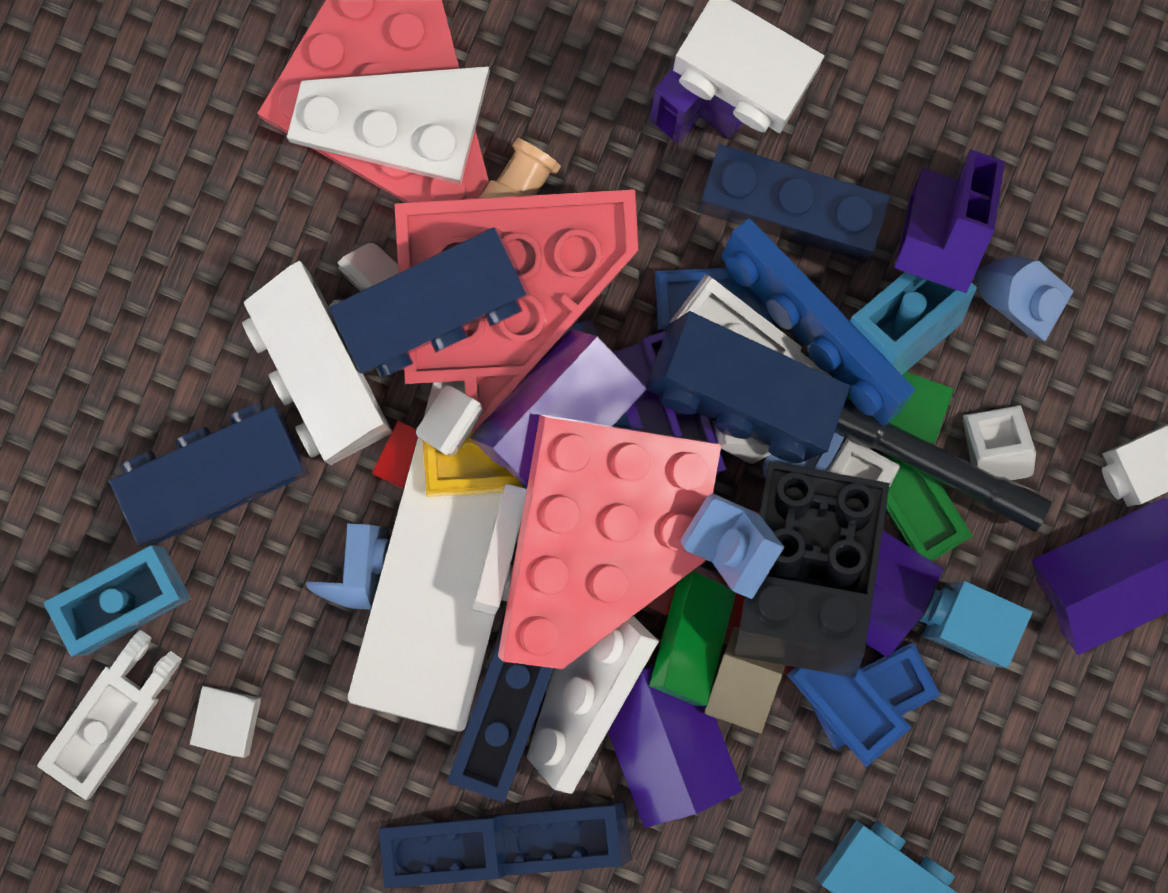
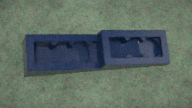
[379,800,632,889]

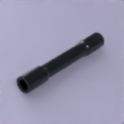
[835,397,1051,532]

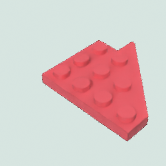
[257,0,489,203]
[394,189,639,432]
[498,415,759,669]

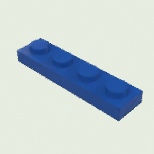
[721,218,916,427]

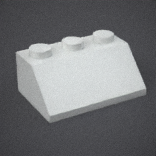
[242,261,392,465]

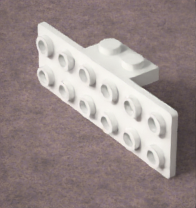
[348,381,527,732]

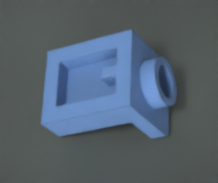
[681,494,784,599]

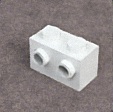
[673,0,824,133]

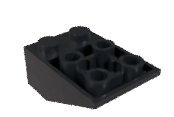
[734,461,890,678]

